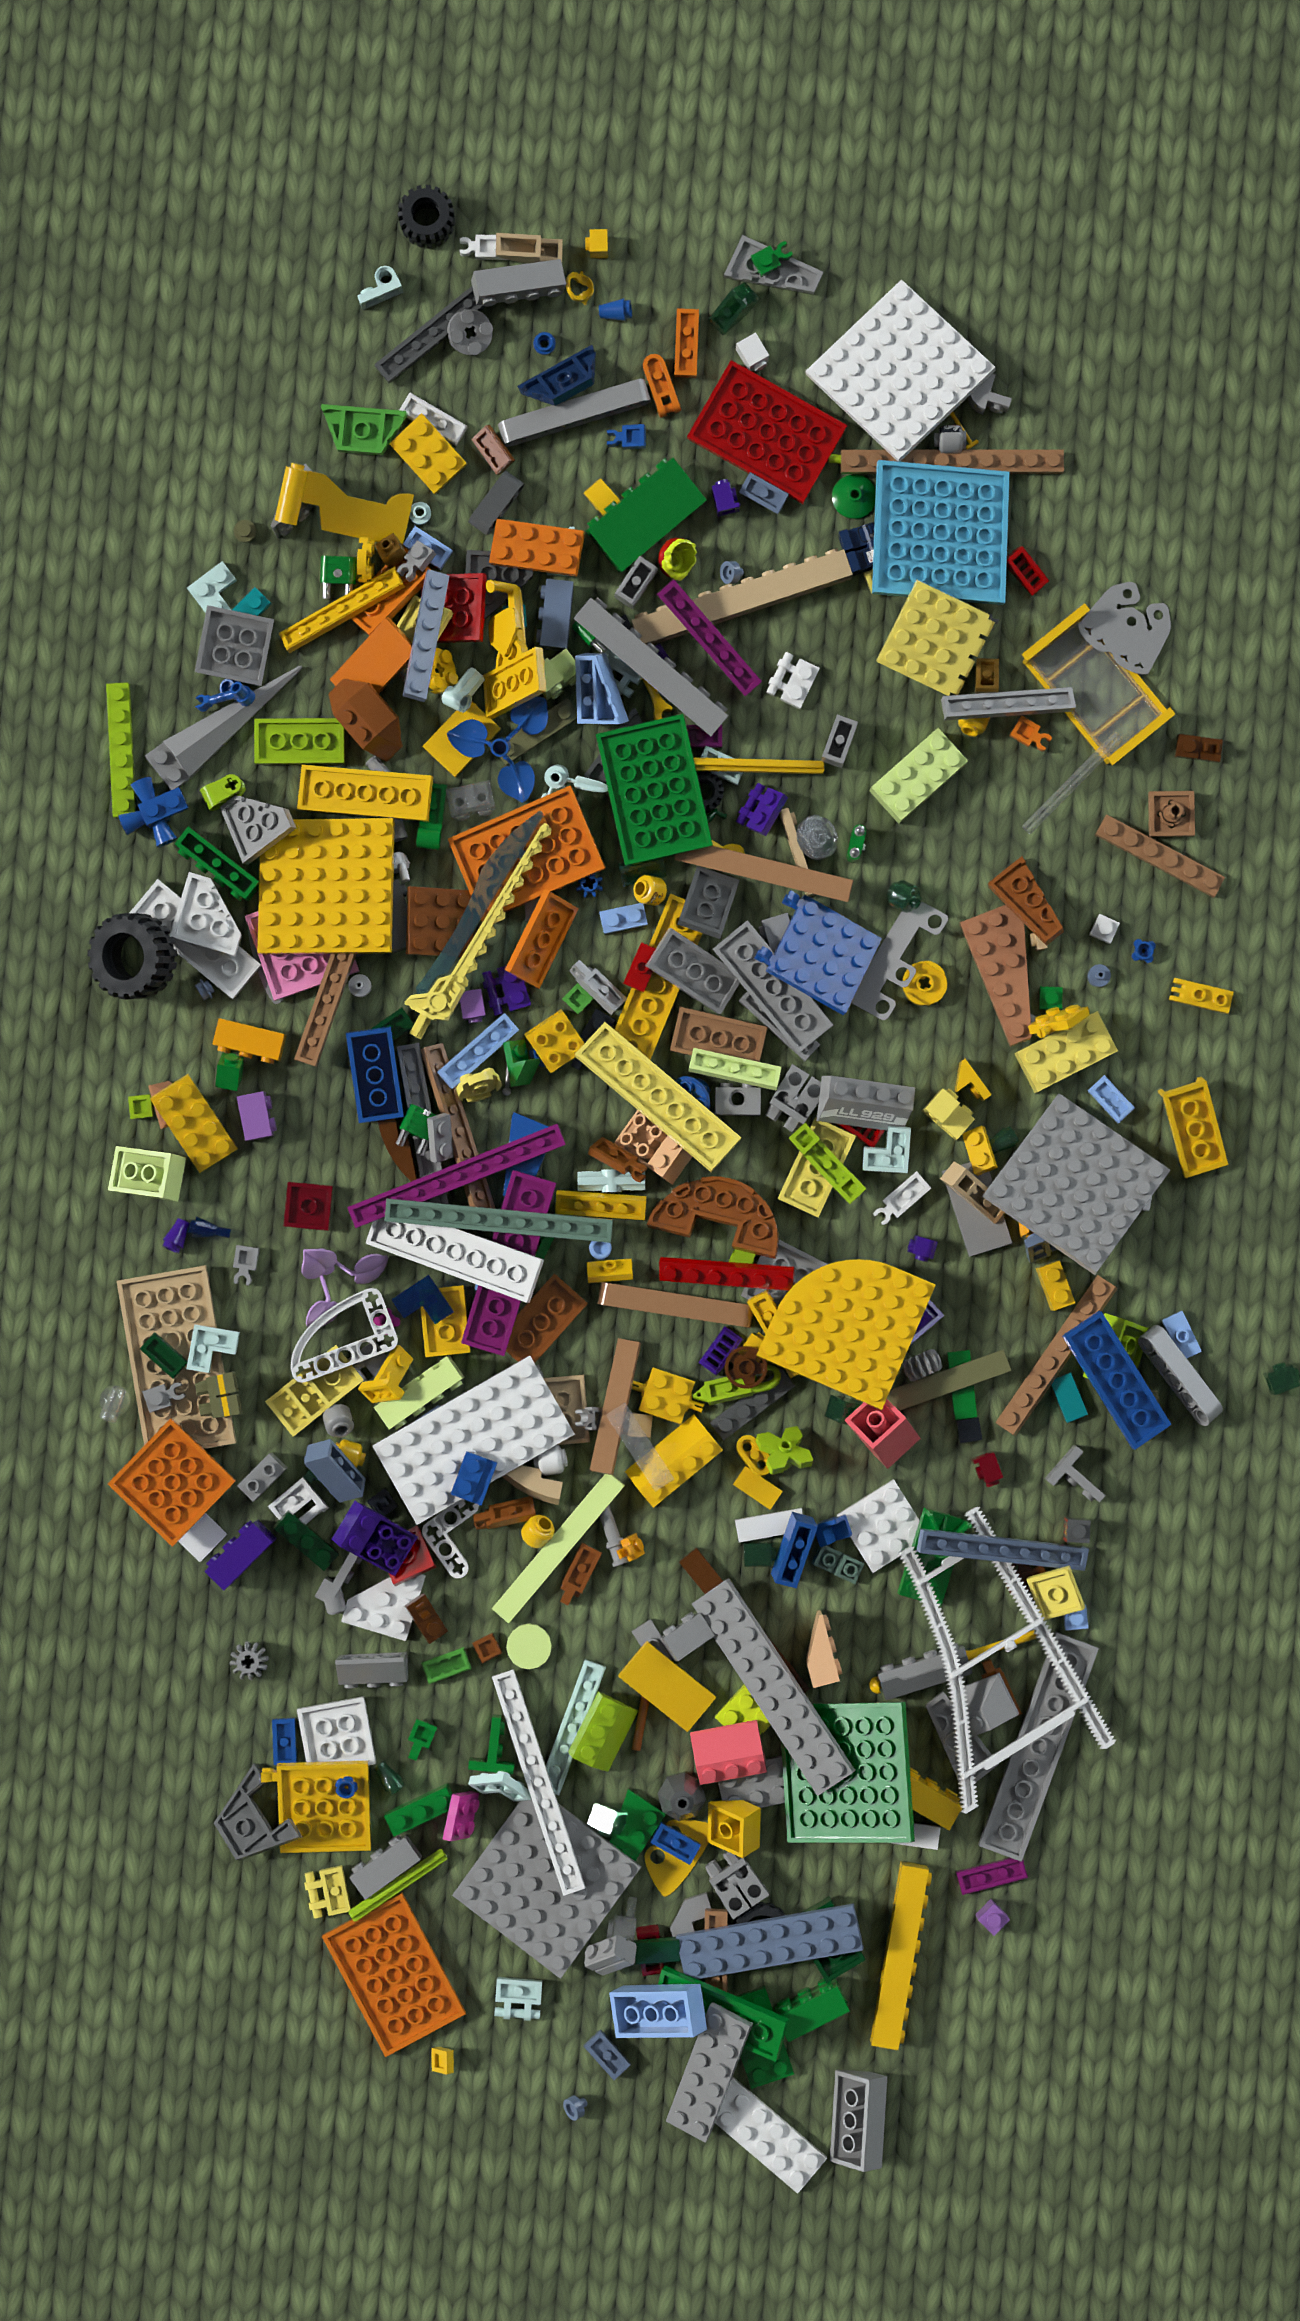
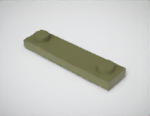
[500,698,577,766]

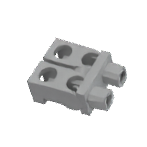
[766,1064,821,1133]
[705,1851,769,1919]

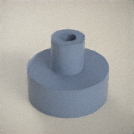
[720,561,744,584]
[1087,964,1111,987]
[563,2095,587,2121]

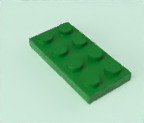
[737,1986,794,2089]

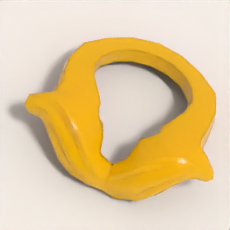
[566,271,594,305]

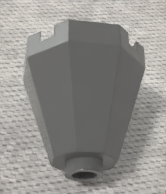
[658,1771,706,1821]

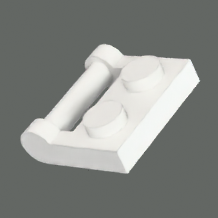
[268,1477,329,1524]

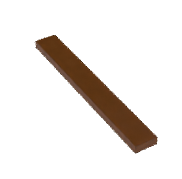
[679,1547,810,1693]

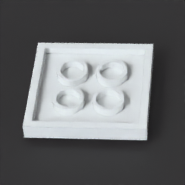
[837,1479,920,1573]
[297,1696,376,1766]

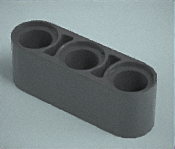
[468,471,525,536]

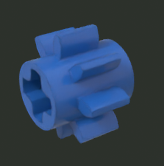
[576,874,603,898]

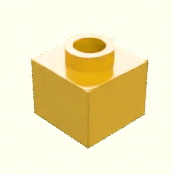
[585,229,608,258]

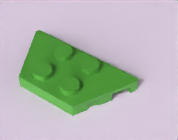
[321,404,407,456]

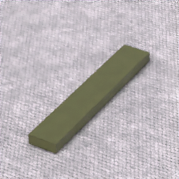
[887,1349,1011,1411]

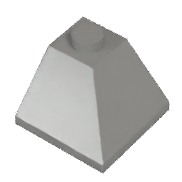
[963,1673,1019,1737]

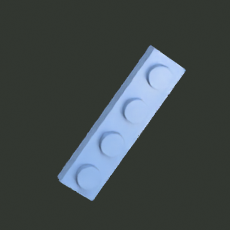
[437,1013,519,1089]

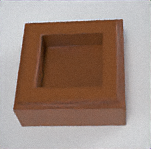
[472,1632,503,1663]

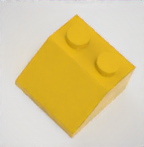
[707,1800,761,1858]

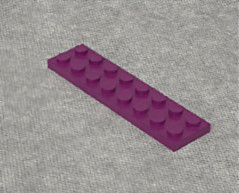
[461,1170,557,1356]

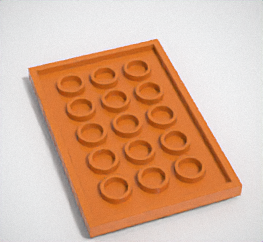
[448,785,606,922]
[322,1892,466,2057]

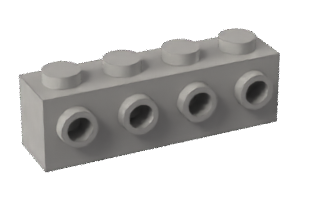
[471,259,566,307]

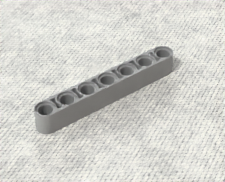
[498,379,651,447]

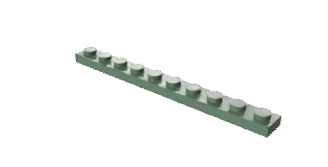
[385,1198,613,1243]

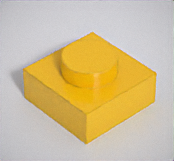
[432,2047,454,2075]

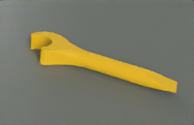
[642,678,673,720]

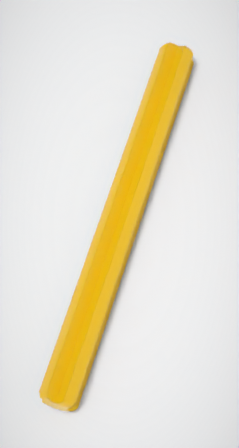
[693,758,825,774]

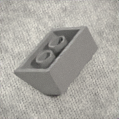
[335,1652,408,1688]

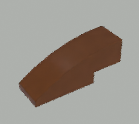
[377,1118,418,1182]

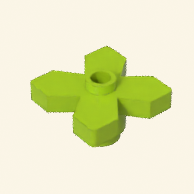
[756,1426,813,1475]

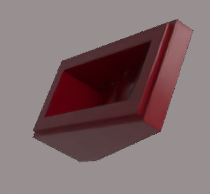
[636,1924,664,1976]

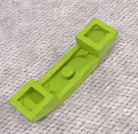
[789,1123,866,1204]

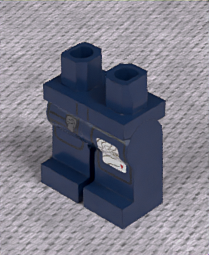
[838,522,875,576]

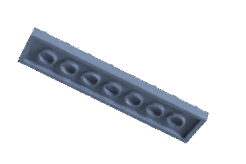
[676,1903,864,1979]

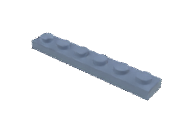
[403,569,450,702]

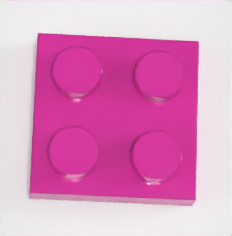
[443,1791,479,1841]

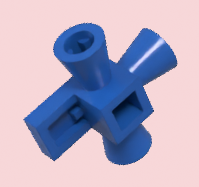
[118,777,189,847]

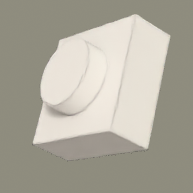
[1089,914,1120,944]

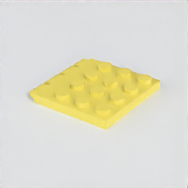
[876,580,995,696]

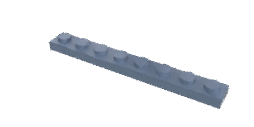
[916,1528,1089,1571]

